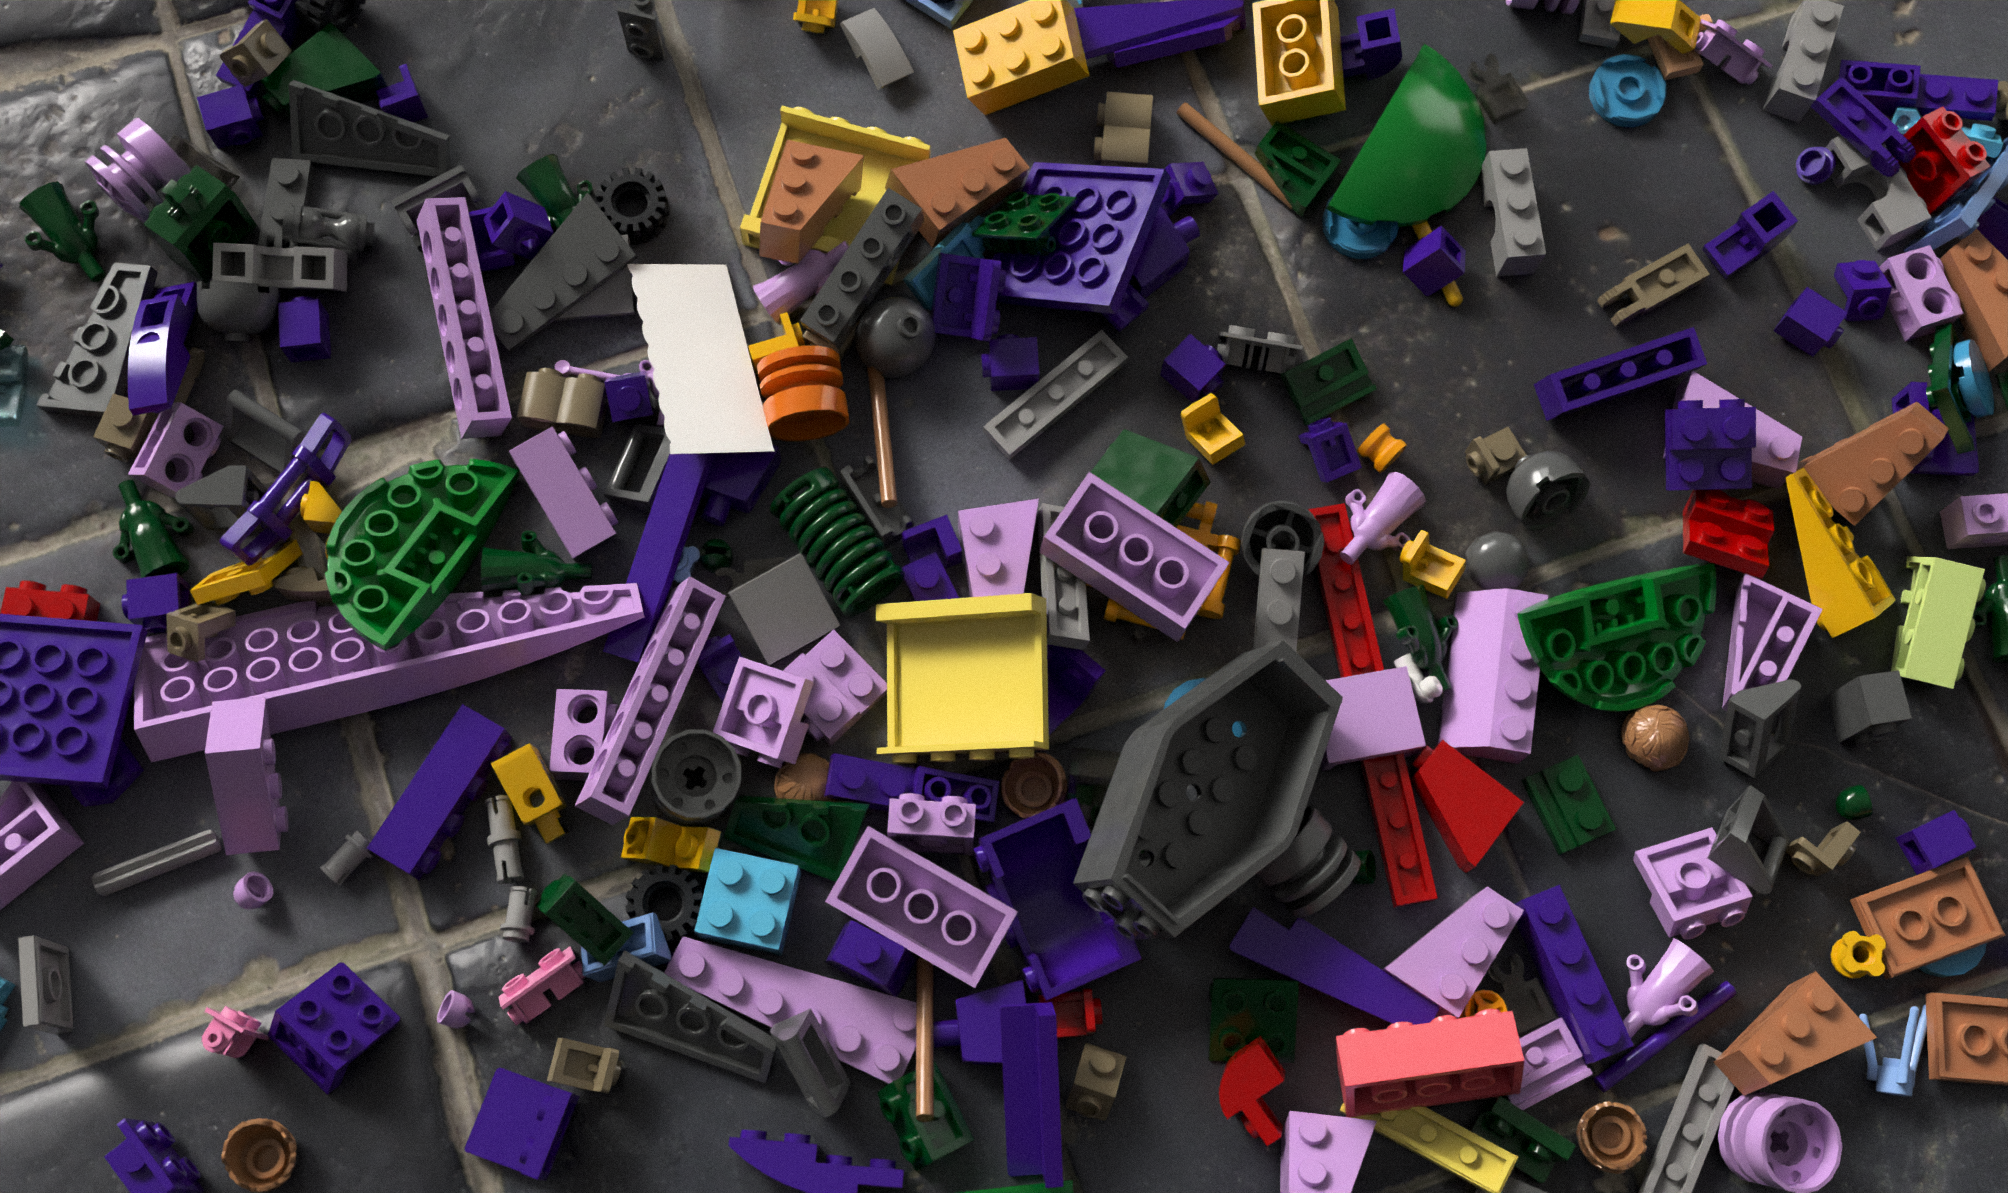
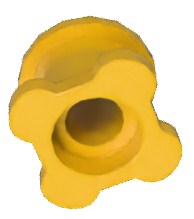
[1830,931,1886,979]

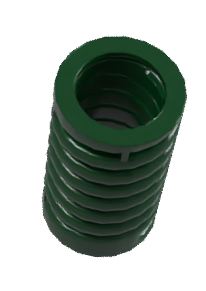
[770,467,905,617]

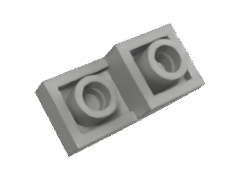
[840,8,914,90]

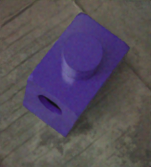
[1129,208,1200,299]
[701,445,781,526]
[825,920,916,997]
[934,980,1026,1066]

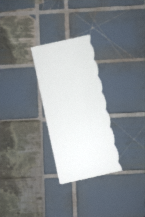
[627,264,774,454]

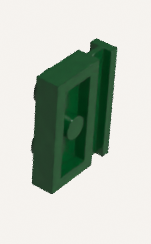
[1280,338,1377,426]
[1521,755,1616,855]

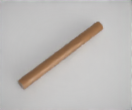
[1176,102,1293,210]
[867,366,898,508]
[916,957,934,1122]

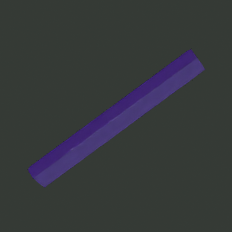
[603,453,716,663]

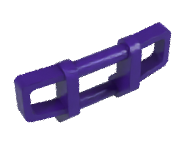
[219,413,351,566]

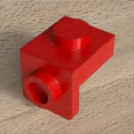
[1038,988,1103,1039]

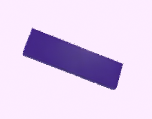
[1000,1002,1063,1188]

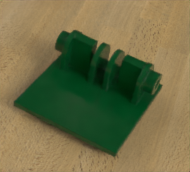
[972,191,1077,256]
[1209,978,1299,1063]

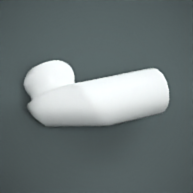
[1394,653,1443,704]

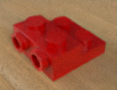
[1893,106,1991,215]
[1683,489,1774,579]
[0,581,101,621]

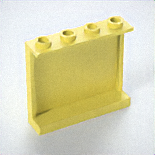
[740,106,931,285]
[876,593,1049,764]

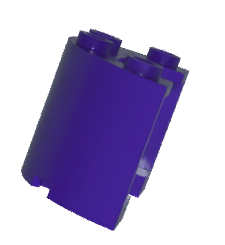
[973,798,1142,1000]

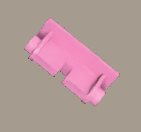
[499,946,585,1026]
[202,1006,269,1058]

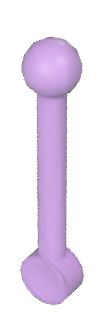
[554,360,631,381]

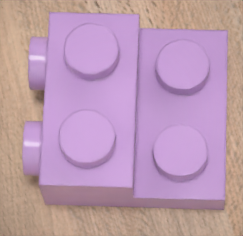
[783,629,887,746]
[713,656,814,769]
[887,793,976,855]
[1633,827,1753,940]

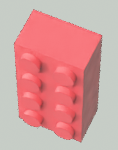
[1336,1009,1524,1118]

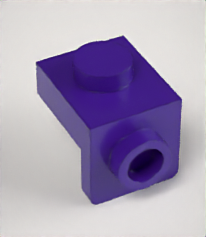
[1159,161,1219,216]
[469,207,515,272]
[1834,260,1892,321]
[69,739,144,807]

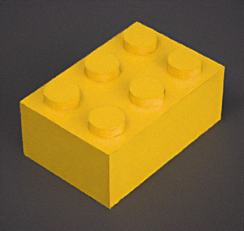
[953,0,1089,115]
[1253,0,1346,126]

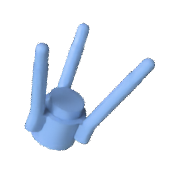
[1859,1004,1927,1097]

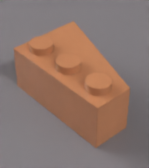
[885,138,1030,248]
[759,140,864,264]
[1940,229,2008,372]
[1796,402,1949,526]
[1714,971,1877,1096]

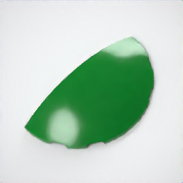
[1326,43,1487,227]
[325,459,519,651]
[1517,562,1716,711]

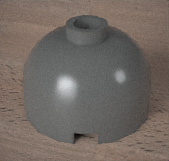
[197,281,281,343]
[854,297,936,378]
[1506,451,1591,530]
[1241,500,1324,576]

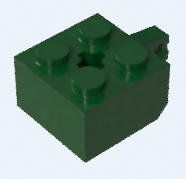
[143,165,257,283]

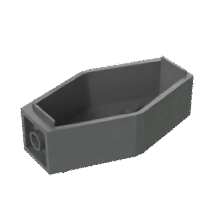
[1073,641,1343,941]

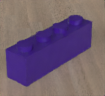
[1533,327,1707,421]
[367,704,512,880]
[1515,885,1634,1064]

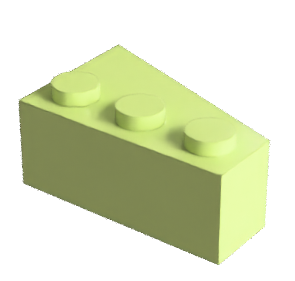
[1891,556,1986,689]

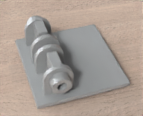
[1216,325,1303,374]

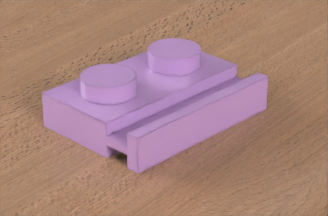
[1505,1017,1593,1110]

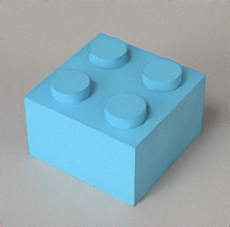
[694,848,802,956]

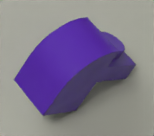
[1340,8,1402,80]
[1702,191,1798,280]

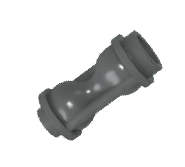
[282,204,375,253]

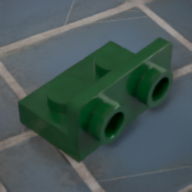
[878,1061,974,1171]
[1469,1096,1576,1183]

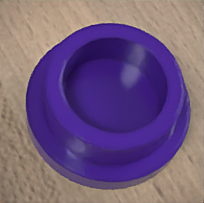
[1796,147,1836,185]

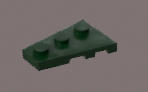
[1926,322,1974,454]
[723,796,869,882]

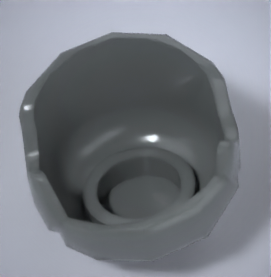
[1465,531,1529,590]

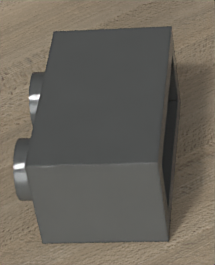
[1827,670,1912,747]

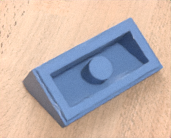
[581,912,671,982]

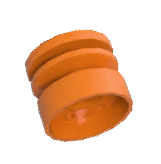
[757,346,850,441]

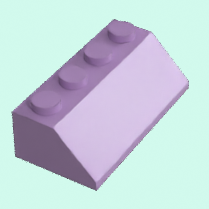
[1040,472,1230,642]
[1438,588,1548,764]
[825,826,1018,988]

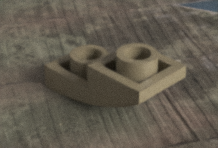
[273,566,333,603]

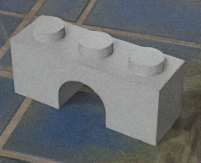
[1763,0,1844,123]
[1826,135,1931,251]
[1479,148,1546,277]
[212,243,348,292]

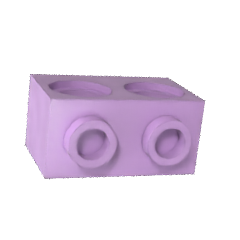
[1879,245,1963,342]
[128,402,224,498]
[549,689,619,781]

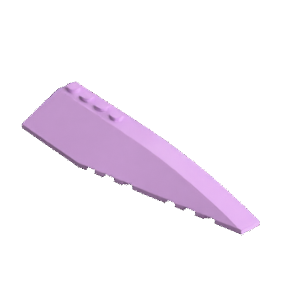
[134,583,644,763]

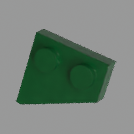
[1255,121,1341,217]

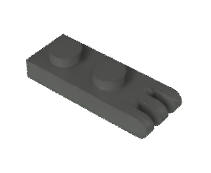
[258,158,315,248]

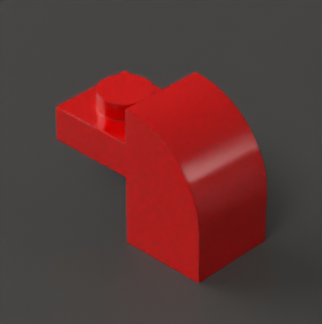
[1219,1035,1286,1146]

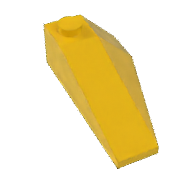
[1785,467,1896,638]

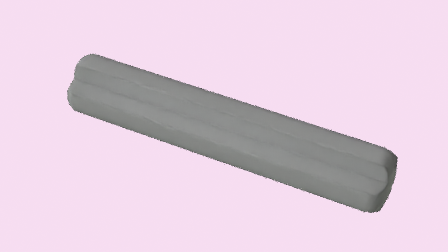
[92,829,221,896]

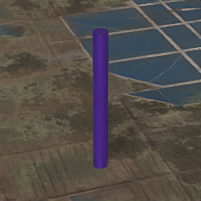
[1594,981,1737,1093]

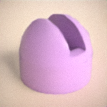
[233,872,273,910]
[437,990,475,1029]

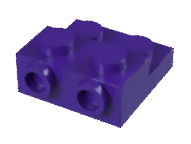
[1665,399,1756,491]

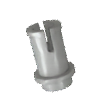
[320,830,373,886]
[500,886,537,943]

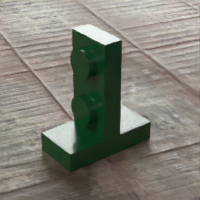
[536,873,634,966]

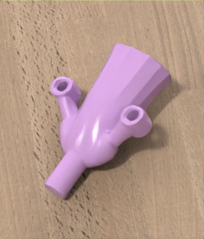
[753,241,850,325]
[1340,472,1426,565]
[1623,938,1714,1038]

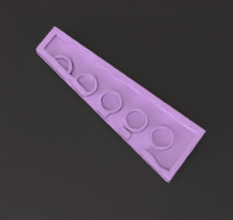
[664,936,916,1084]

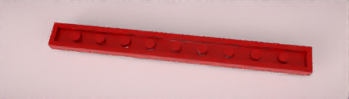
[1308,503,1438,908]

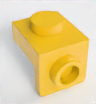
[793,0,838,34]
[748,312,805,375]
[1181,393,1245,465]
[1400,530,1466,599]

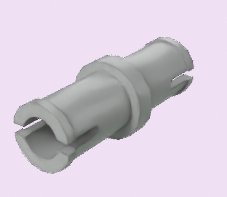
[485,795,525,884]

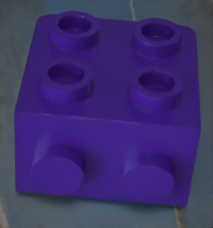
[931,253,1006,342]

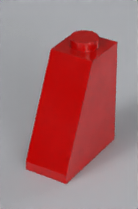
[1410,740,1524,873]

